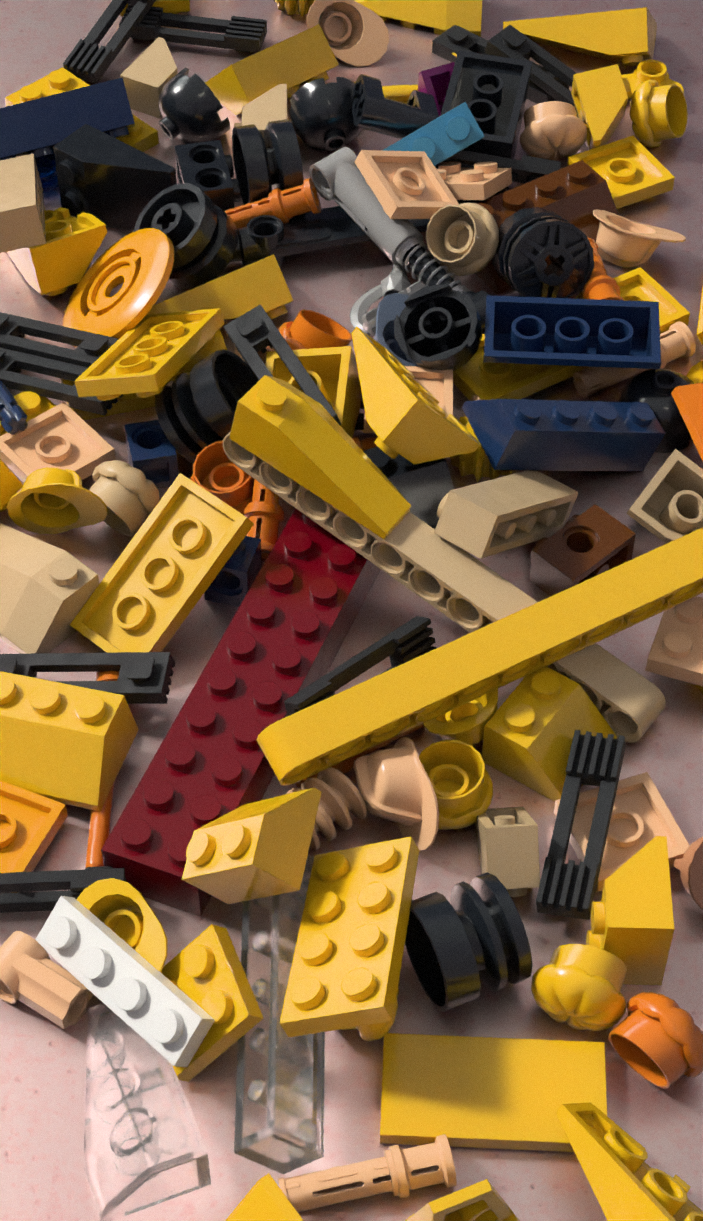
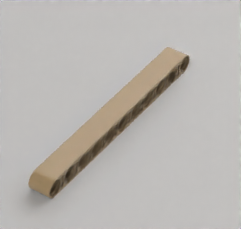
[223,431,666,743]

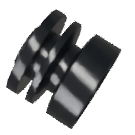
[492,207,594,299]
[155,349,259,464]
[405,872,533,1012]

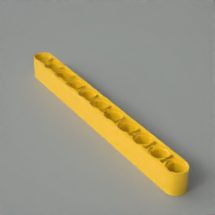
[256,527,703,786]

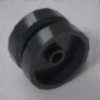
[232,119,304,205]
[133,183,238,290]

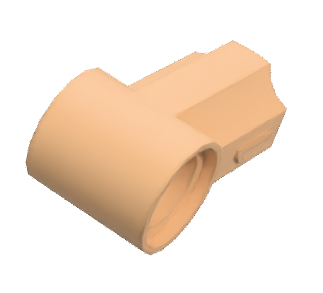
[0,931,93,1029]

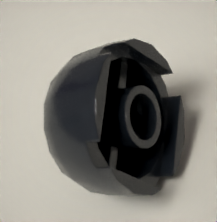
[158,68,230,144]
[289,77,362,151]
[394,284,482,371]
[618,369,694,453]

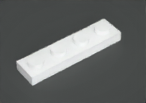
[35,896,215,1067]

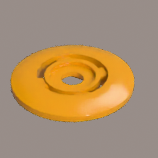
[63,228,174,349]

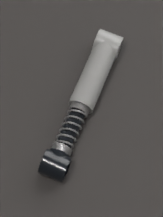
[309,147,490,334]

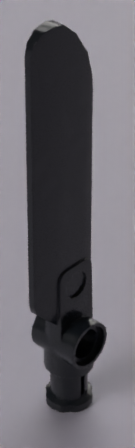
[229,186,510,266]

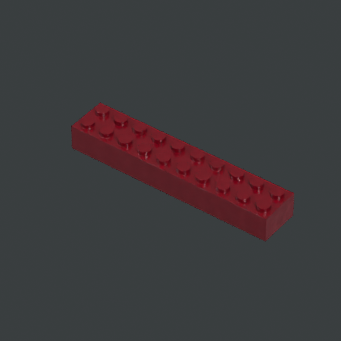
[101,508,381,917]

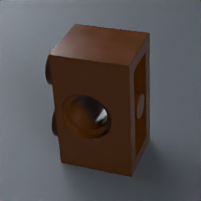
[529,504,636,596]

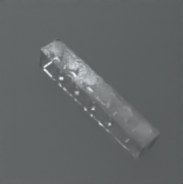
[234,855,325,1174]

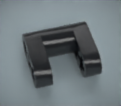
[352,74,439,139]

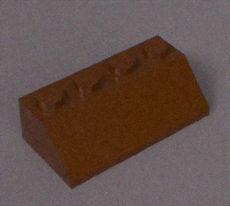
[475,160,619,295]

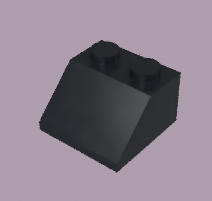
[363,446,454,529]

